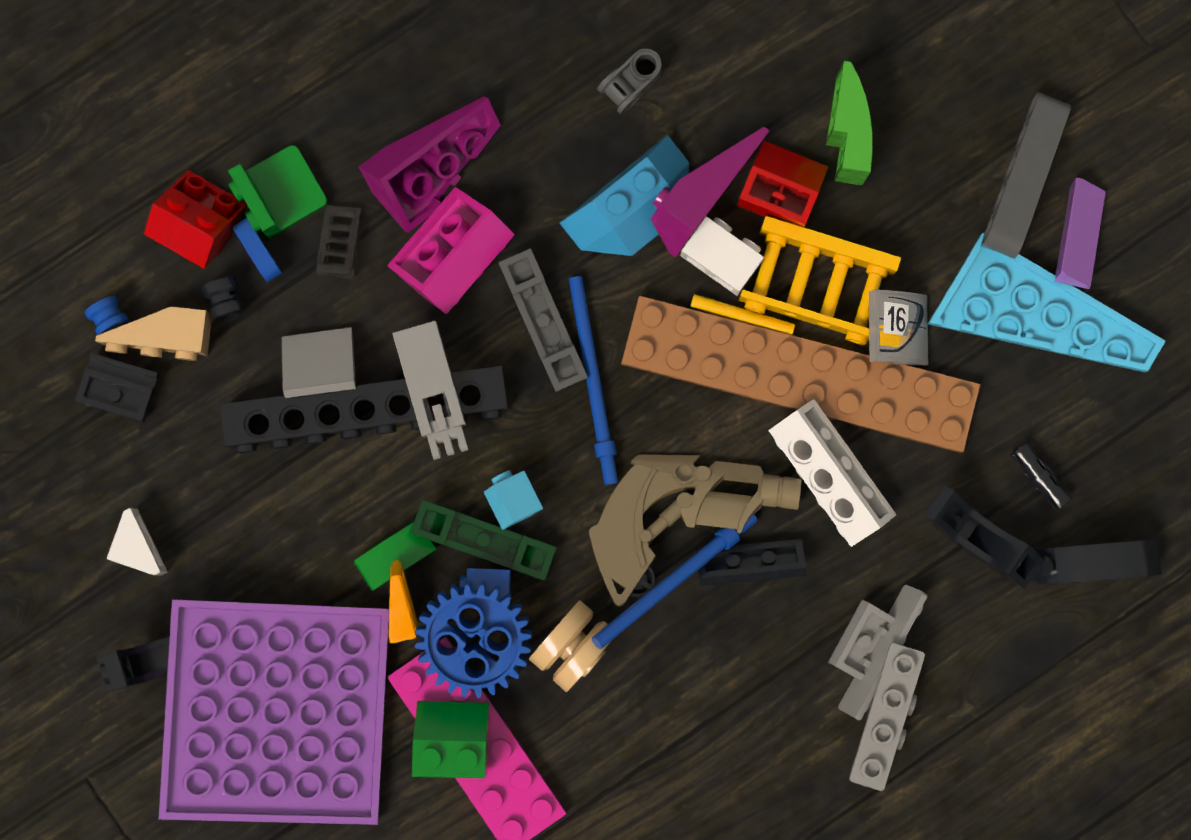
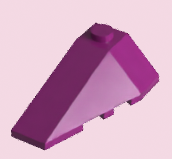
[359,96,501,233]
[651,127,769,257]

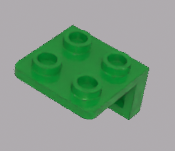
[228,145,327,238]

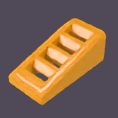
[389,560,418,643]

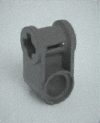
[597,49,662,115]

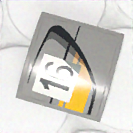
[869,289,928,366]

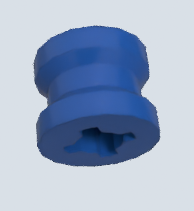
[84,296,130,335]

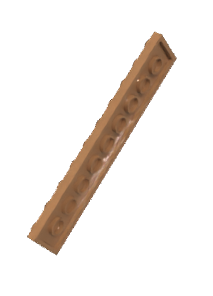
[621,296,980,453]

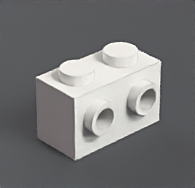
[680,216,764,296]

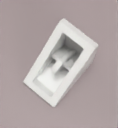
[107,508,168,575]

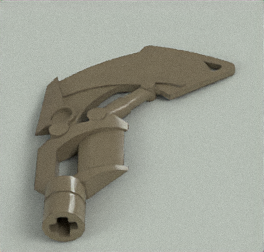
[589,454,802,606]

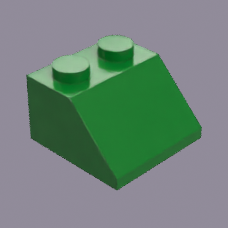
[412,701,489,778]

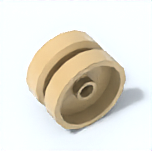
[529,600,611,692]

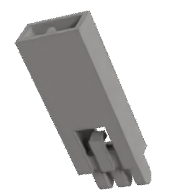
[392,321,468,460]

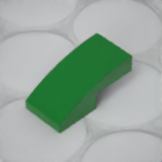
[353,522,436,591]

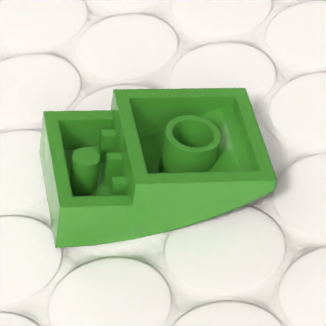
[826,61,872,185]

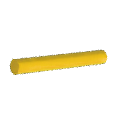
[690,294,795,335]

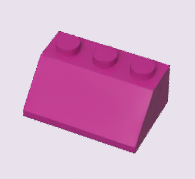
[387,187,515,314]

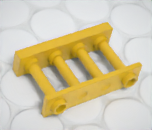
[739,216,901,345]

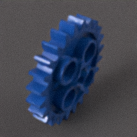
[415,581,532,698]

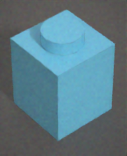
[484,470,543,530]

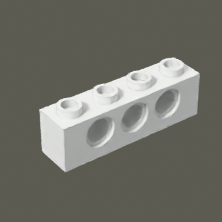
[768,399,896,547]

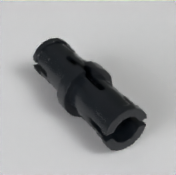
[1010,441,1072,511]

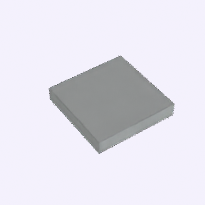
[282,327,356,398]

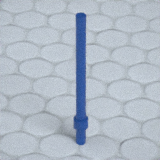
[569,276,618,485]
[592,515,757,649]

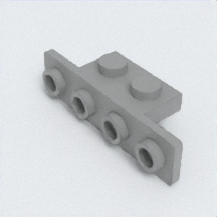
[828,585,927,720]
[849,643,925,791]

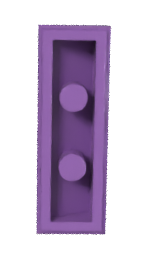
[1054,177,1106,289]

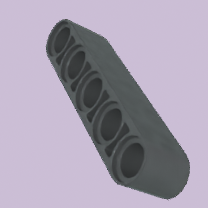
[981,92,1071,259]

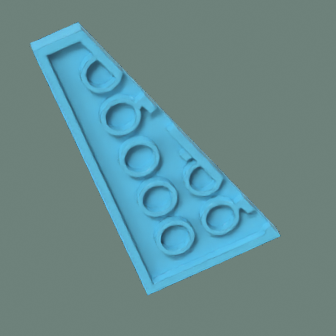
[927,233,1165,372]

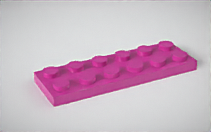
[387,636,567,840]

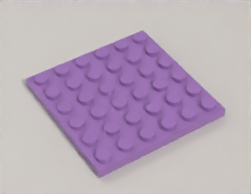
[159,599,389,825]

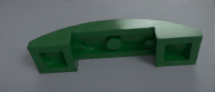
[410,500,557,581]

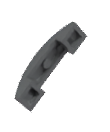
[498,248,588,392]

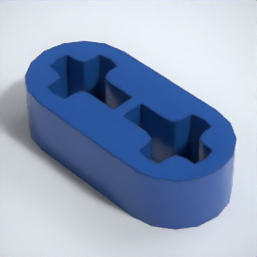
[232,218,282,283]

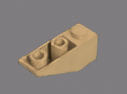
[95,307,212,361]

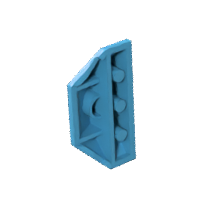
[559,135,689,256]

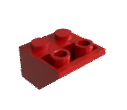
[737,141,828,227]
[144,170,248,269]

